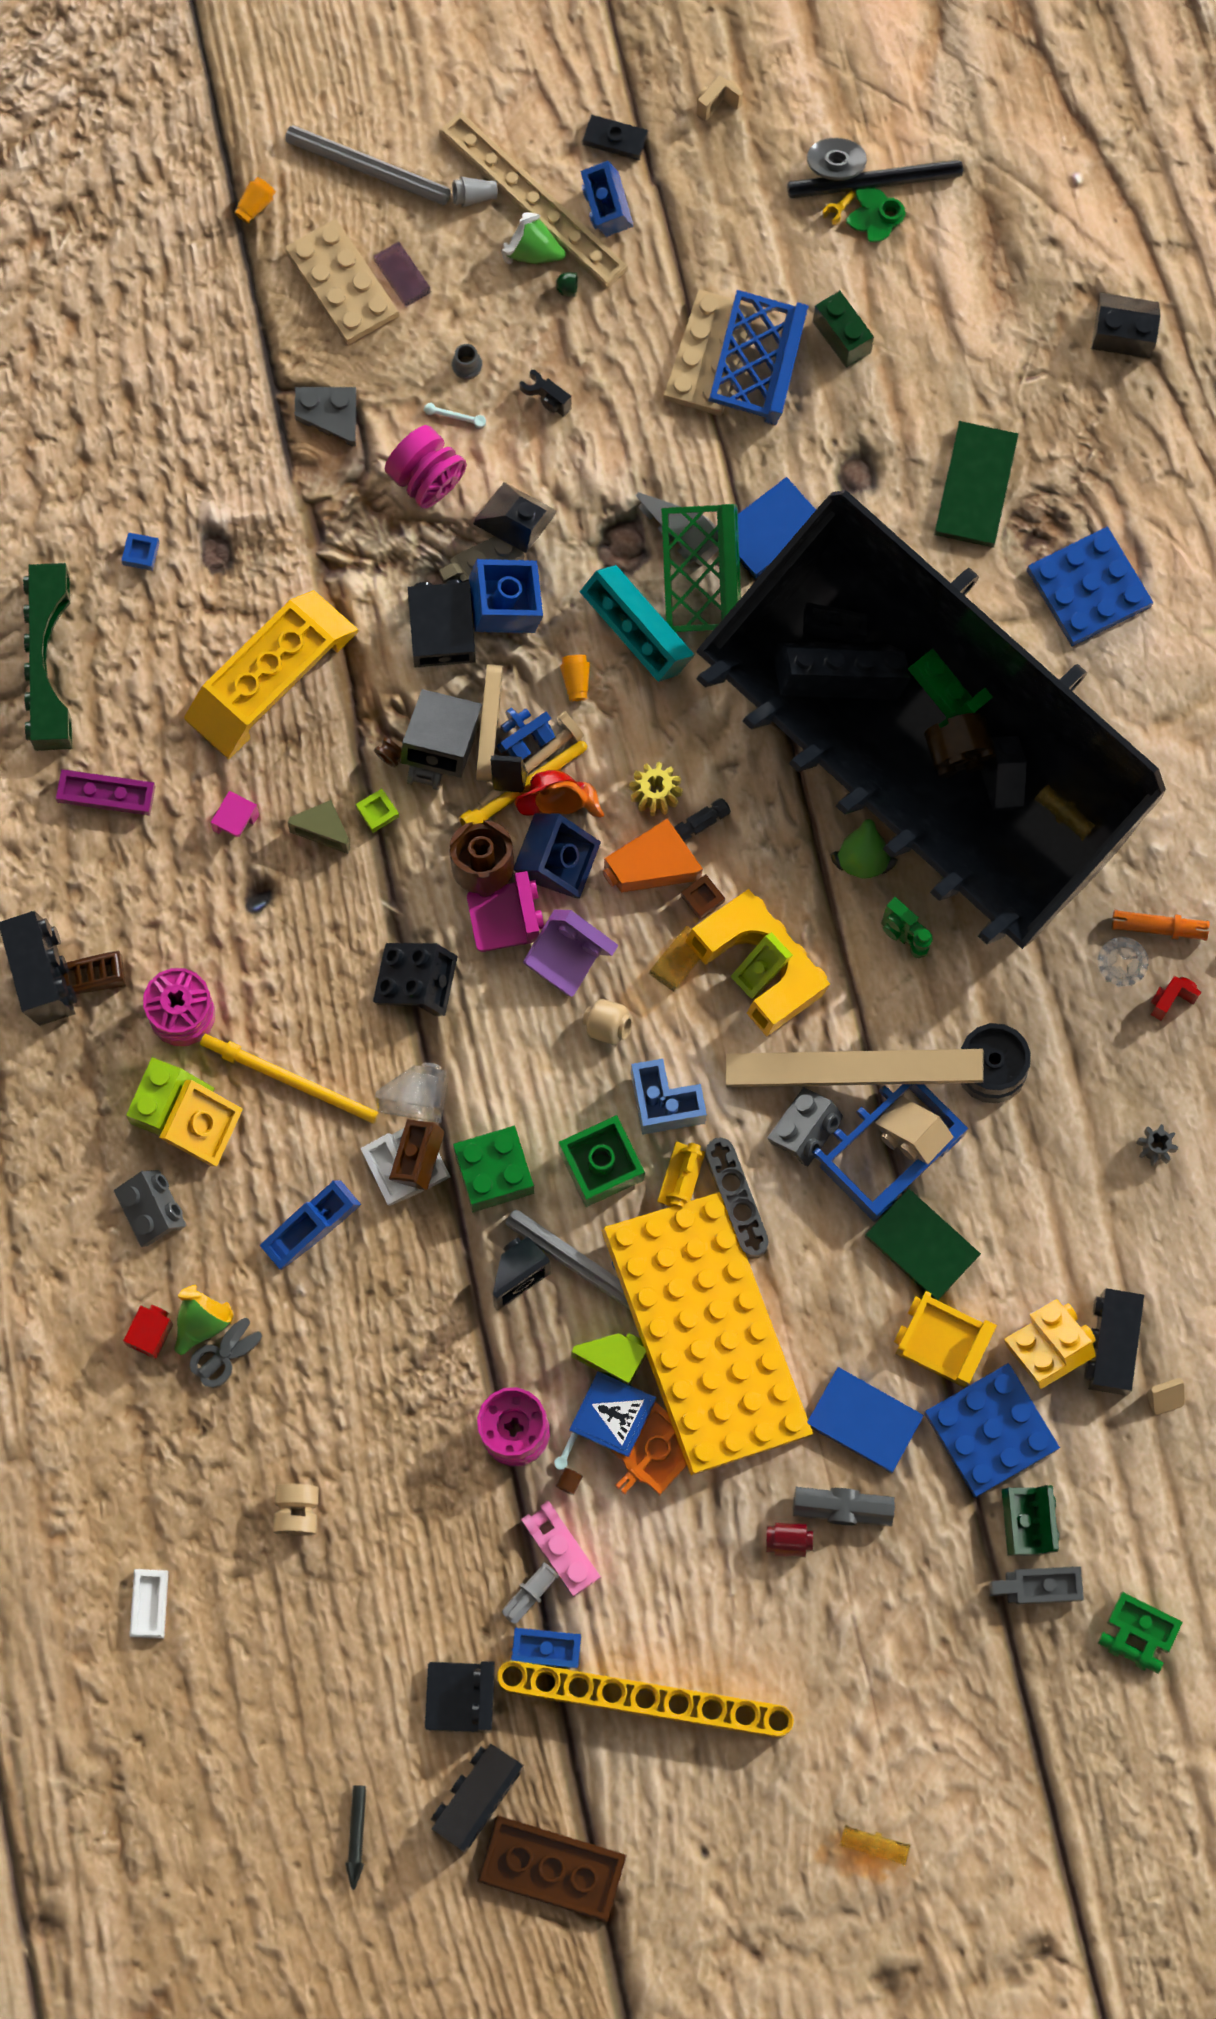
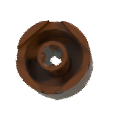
[450,821,515,897]

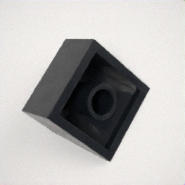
[1091,293,1161,359]

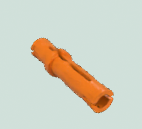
[1112,909,1210,941]

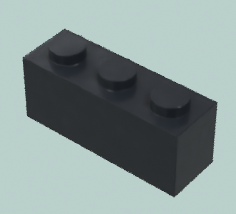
[1084,1288,1144,1396]

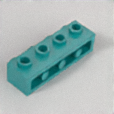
[579,565,695,682]

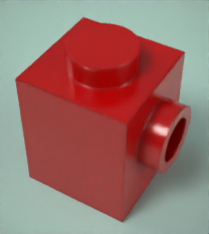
[123,1305,174,1360]

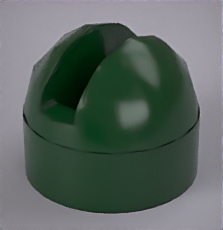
[556,272,578,297]

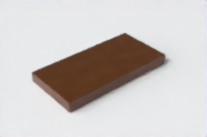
[477,1815,627,1922]

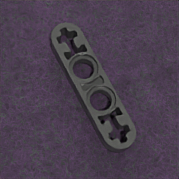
[705,1138,769,1259]

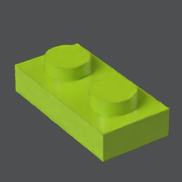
[730,932,793,999]

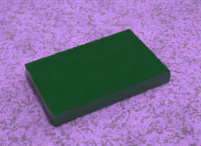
[865,1189,981,1300]

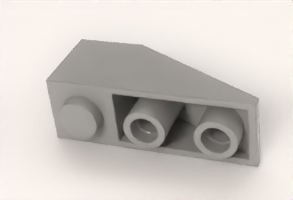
[635,492,719,566]

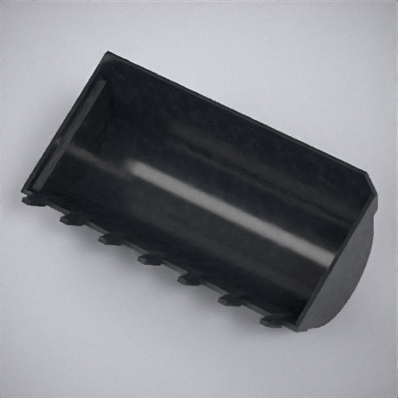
[696,490,1166,949]

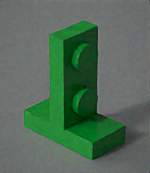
[908,648,993,728]

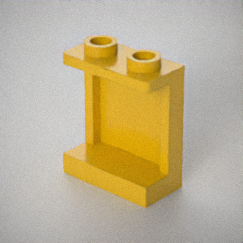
[894,1291,997,1388]

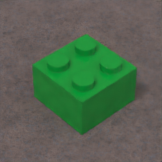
[558,1115,645,1207]
[453,1125,534,1213]

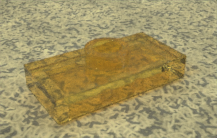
[649,925,701,992]

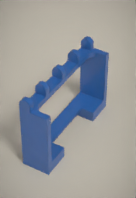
[813,1084,968,1222]

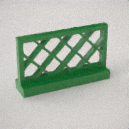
[661,504,741,632]

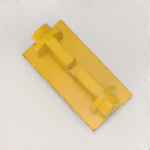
[657,1141,705,1207]

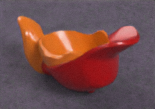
[515,770,604,818]

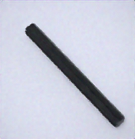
[787,160,963,199]

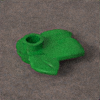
[846,188,906,242]

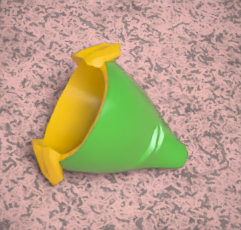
[174,1285,234,1355]

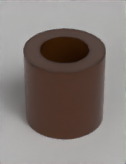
[556,1467,583,1495]

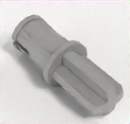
[502,1562,559,1624]

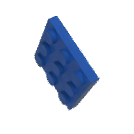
[1026,526,1154,646]
[924,1363,1060,1498]

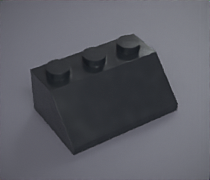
[430,1743,524,1854]

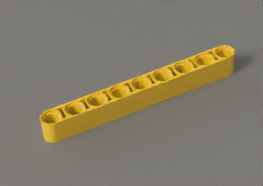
[497,1661,794,1738]

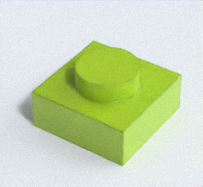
[355,788,399,833]

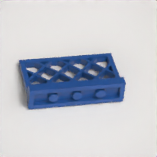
[708,290,809,425]

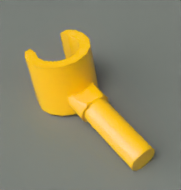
[823,191,856,225]

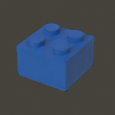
[469,559,543,633]

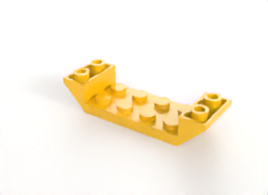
[184,590,359,760]

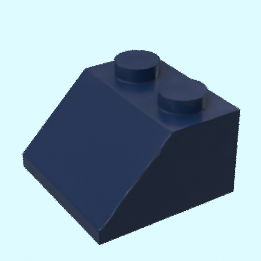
[513,813,601,898]

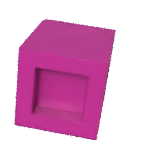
[211,791,259,837]

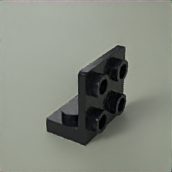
[373,943,458,1016]
[425,1661,495,1733]

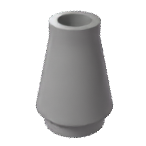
[452,177,497,207]

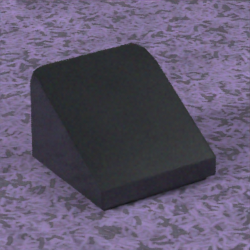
[491,755,528,793]

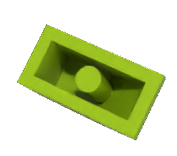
[571,1333,647,1385]

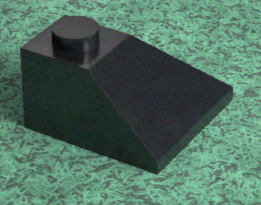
[473,482,557,553]
[493,1236,551,1311]

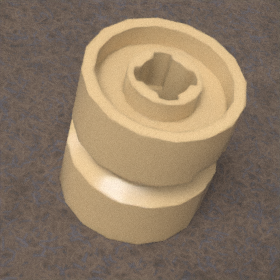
[273,1484,319,1536]

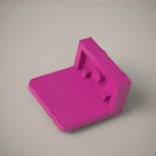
[467,871,544,952]

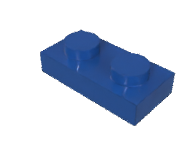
[511,1628,581,1669]

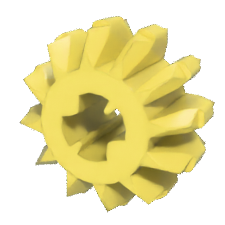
[629,762,683,817]

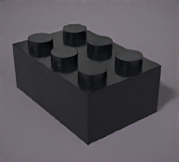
[0,911,77,1026]

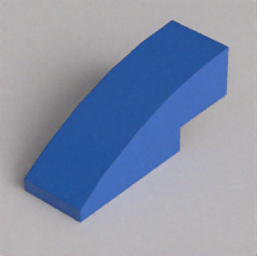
[260,1180,361,1270]

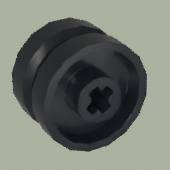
[961,1023,1031,1103]

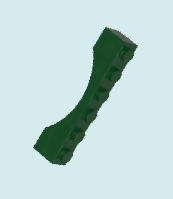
[23,563,72,751]

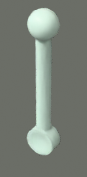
[424,403,486,429]
[554,1432,578,1470]

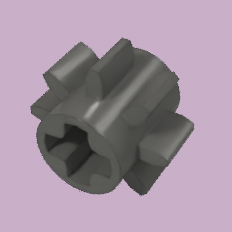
[1136,1124,1178,1166]

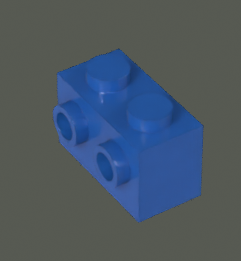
[580,161,634,237]

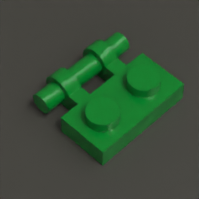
[881,897,933,959]
[1097,1592,1183,1674]

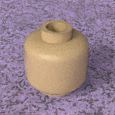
[583,999,633,1045]

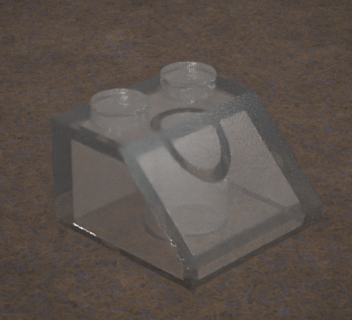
[375,1063,448,1123]

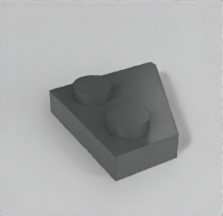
[295,387,357,446]

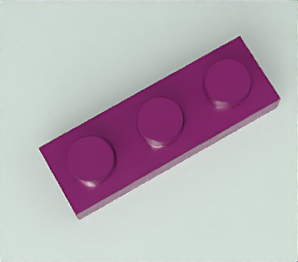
[56,769,156,816]

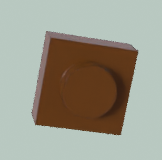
[681,874,725,920]

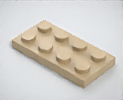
[285,219,399,345]
[664,289,756,417]

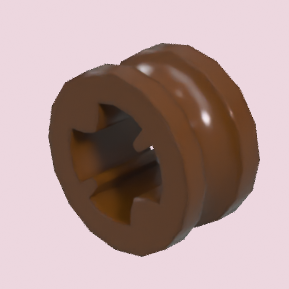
[374,738,402,768]

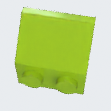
[126,1057,215,1136]

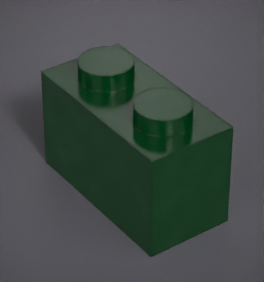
[812,290,874,368]

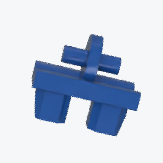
[496,708,555,760]

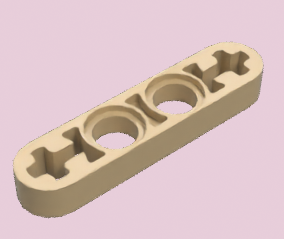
[476,664,503,782]

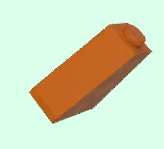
[602,818,703,893]

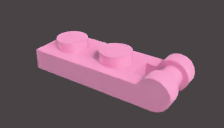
[521,1501,601,1597]

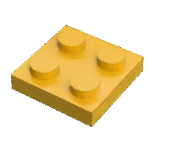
[159,1080,243,1167]

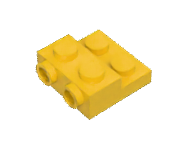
[1004,1299,1096,1389]

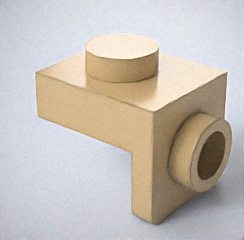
[696,75,743,121]

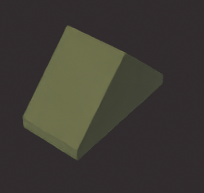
[288,800,350,854]

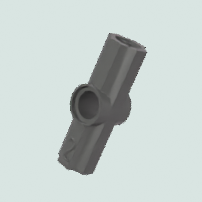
[793,1487,895,1527]

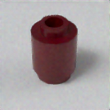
[766,1523,814,1557]

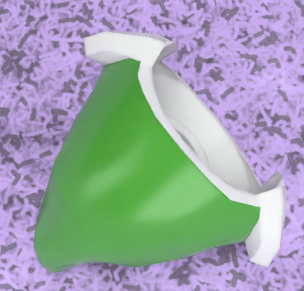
[502,212,567,264]

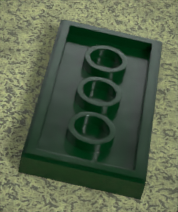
[934,421,1019,548]

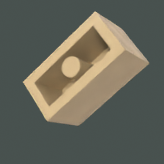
[875,1096,954,1164]

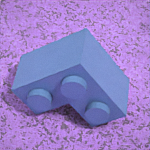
[631,1059,707,1135]

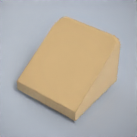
[1146,1378,1185,1415]

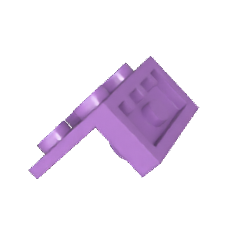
[523,909,618,996]

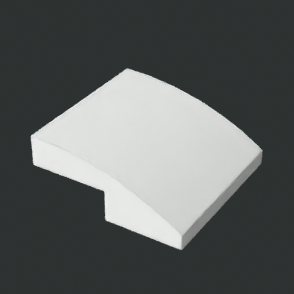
[361,1119,450,1206]

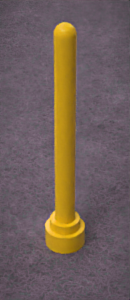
[458,741,587,826]

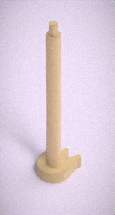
[472,711,584,811]

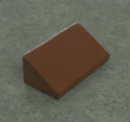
[389,1119,444,1190]

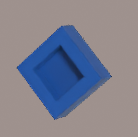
[121,532,160,571]

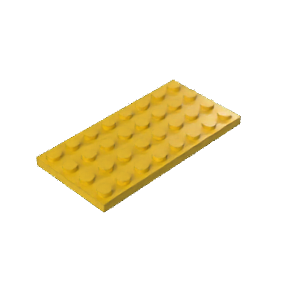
[601,1192,813,1476]

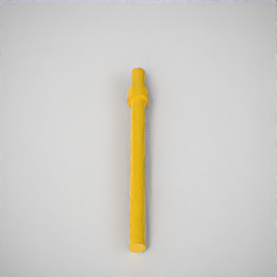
[200,1033,379,1124]

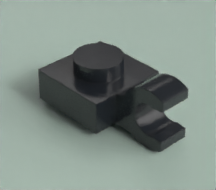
[520,369,572,417]

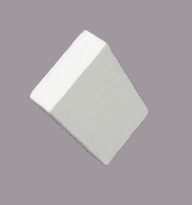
[130,1569,169,1639]

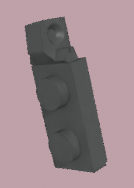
[989,1566,1084,1604]

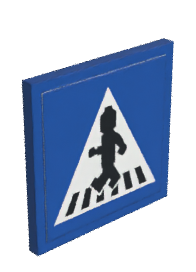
[569,1372,657,1457]

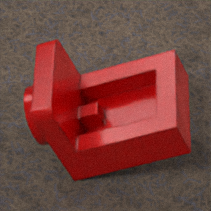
[1150,975,1201,1021]

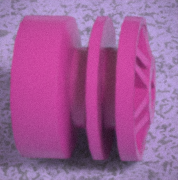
[384,425,467,509]
[143,968,215,1046]
[477,1387,550,1467]

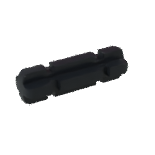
[674,798,731,842]

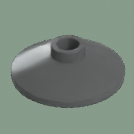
[807,138,867,180]

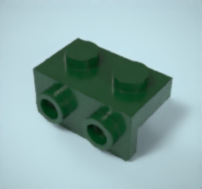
[1001,1485,1060,1556]

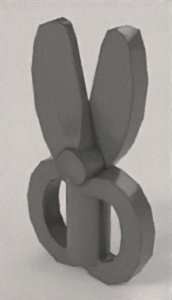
[190,1318,262,1388]

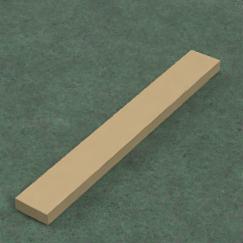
[439,111,628,290]
[726,1049,983,1087]

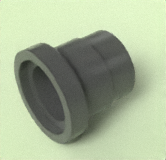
[452,344,482,379]

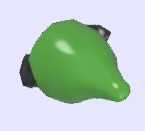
[830,819,898,879]

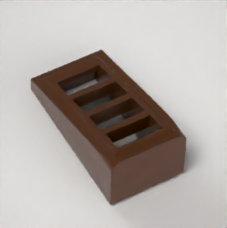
[64,951,126,994]

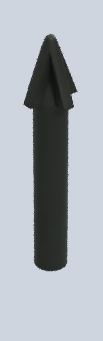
[345,1785,366,1890]

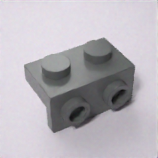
[767,1087,843,1166]
[114,1170,186,1247]

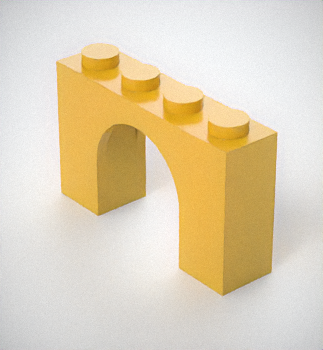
[686,889,830,1037]

